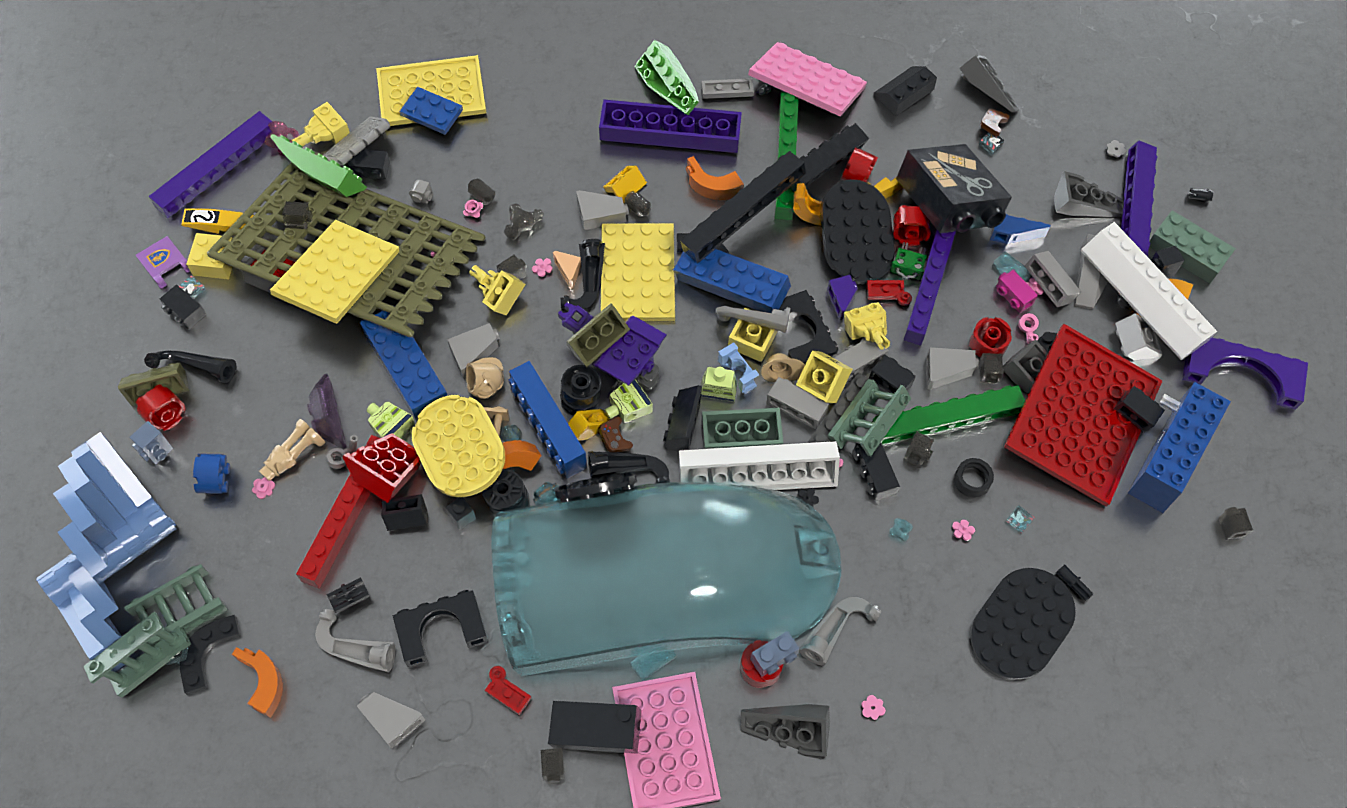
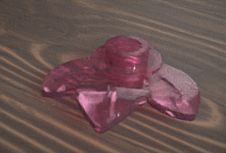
[264,121,299,156]

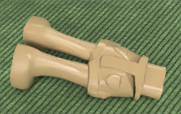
[259,419,326,481]

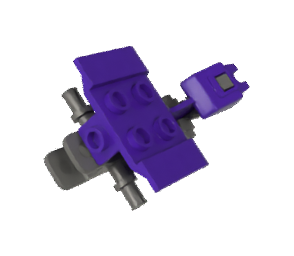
[558,302,667,391]

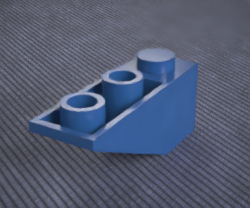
[990,214,1051,244]

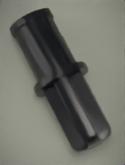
[1056,564,1093,601]

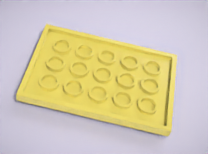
[376,55,486,126]
[270,220,399,324]
[601,223,675,321]

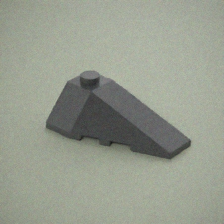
[960,55,1019,112]
[1054,171,1124,217]
[1001,339,1048,394]
[741,704,830,757]

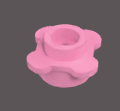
[463,200,483,218]

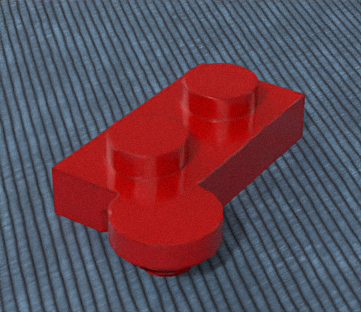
[866,280,912,306]
[485,666,532,715]

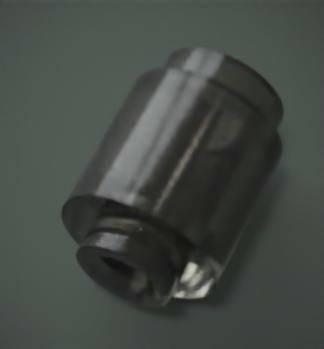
[625,191,651,217]

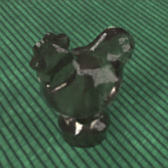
[504,203,544,240]

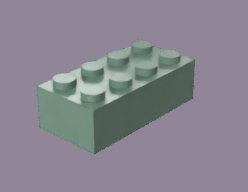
[1149,210,1236,284]
[701,408,783,449]

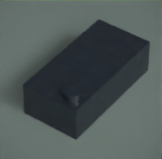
[548,701,642,754]

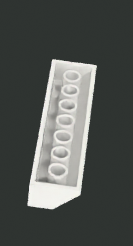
[1081,222,1217,360]
[679,441,840,496]

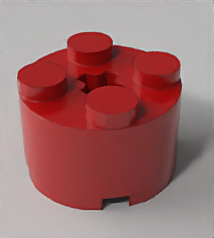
[841,147,878,182]
[893,205,930,246]
[969,317,1012,362]
[136,384,185,431]
[740,640,783,688]

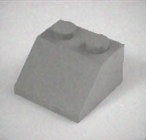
[1115,313,1163,360]

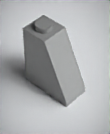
[576,190,629,230]
[447,323,500,379]
[927,347,979,390]
[357,692,425,749]

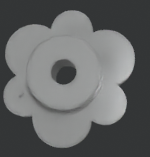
[1106,140,1126,158]

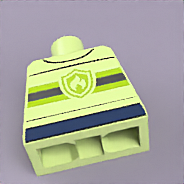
[701,367,737,402]
[604,379,653,423]
[367,402,415,438]

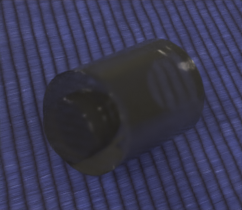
[468,178,495,205]

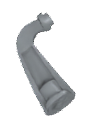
[716,306,791,333]
[799,597,881,666]
[315,609,396,672]

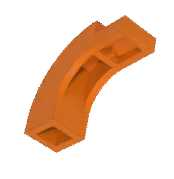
[686,156,744,200]
[503,440,542,471]
[232,647,283,718]

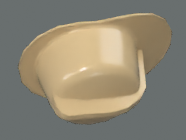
[761,353,805,382]

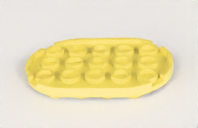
[412,395,505,497]

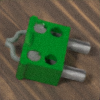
[890,242,927,280]

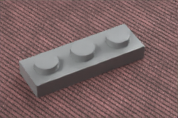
[701,78,754,99]

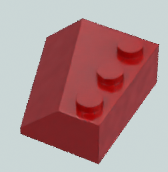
[342,433,421,503]

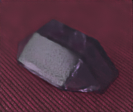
[307,374,347,449]

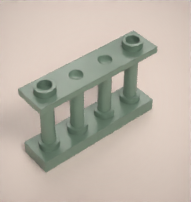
[827,379,911,456]
[124,564,228,646]
[83,612,191,698]

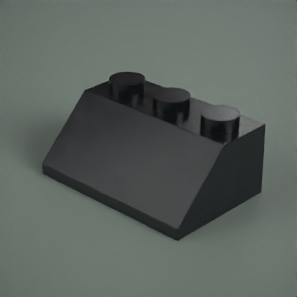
[874,66,937,116]
[663,385,702,452]

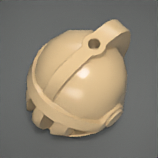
[465,357,504,399]

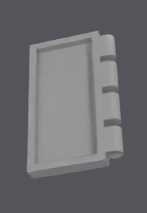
[323,116,390,166]

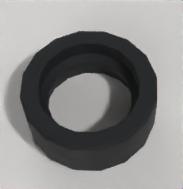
[954,458,994,497]

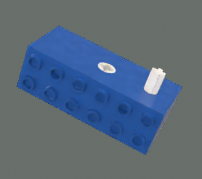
[1128,382,1231,513]

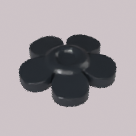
[756,83,774,95]
[797,488,819,510]

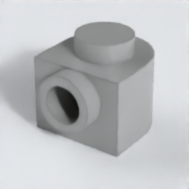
[409,180,433,204]

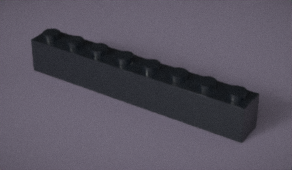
[680,151,806,264]

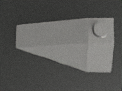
[1074,234,1108,309]

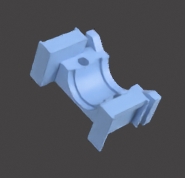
[718,342,759,394]

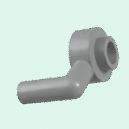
[326,435,358,469]

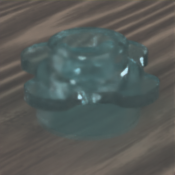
[890,518,913,541]

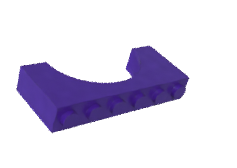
[1182,337,1308,410]

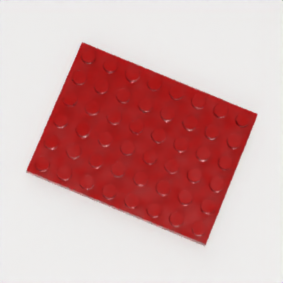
[1004,324,1162,506]

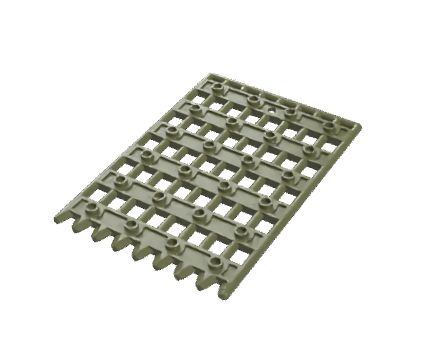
[207,162,486,337]

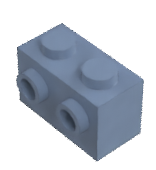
[129,421,173,465]
[750,631,800,677]

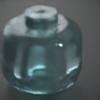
[501,424,522,442]

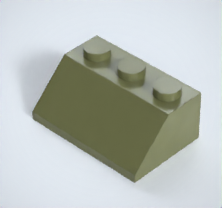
[567,303,630,367]
[118,363,189,406]

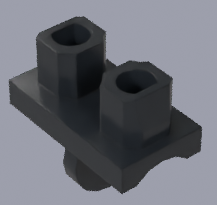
[326,577,370,613]

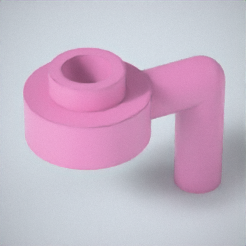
[1018,313,1039,344]

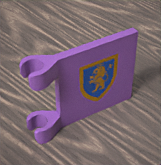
[136,236,190,289]

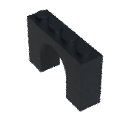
[779,290,838,364]
[392,590,488,667]

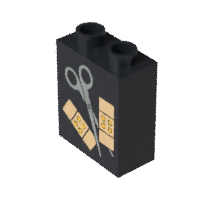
[896,144,1012,233]

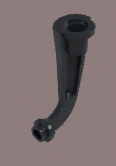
[560,239,605,311]
[144,350,237,383]
[588,451,670,491]

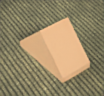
[553,251,581,289]

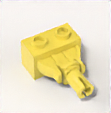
[291,102,350,147]
[469,265,526,316]
[844,302,890,350]

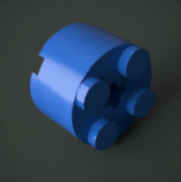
[193,454,230,494]

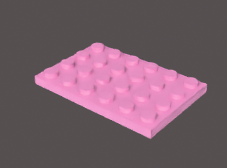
[748,42,867,117]
[612,672,721,808]

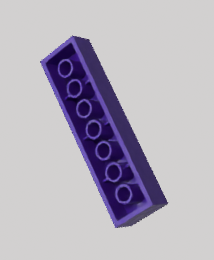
[599,99,742,153]

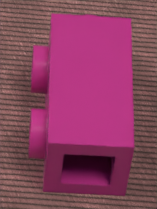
[996,270,1038,313]

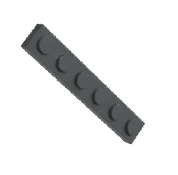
[807,373,868,443]

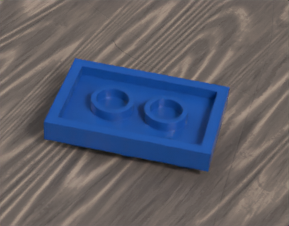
[399,87,463,135]

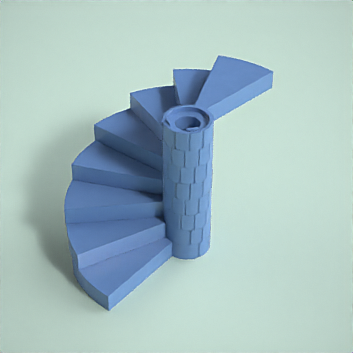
[36,432,177,672]

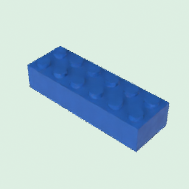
[673,249,791,313]
[360,305,448,419]
[508,361,587,479]

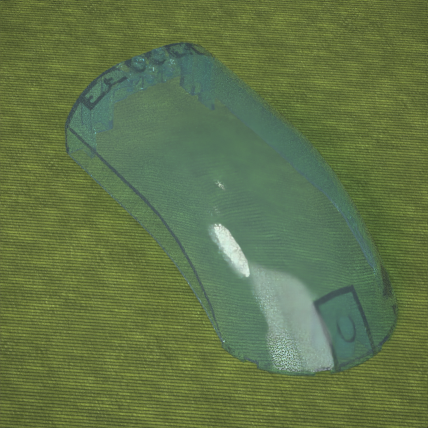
[491,482,842,676]

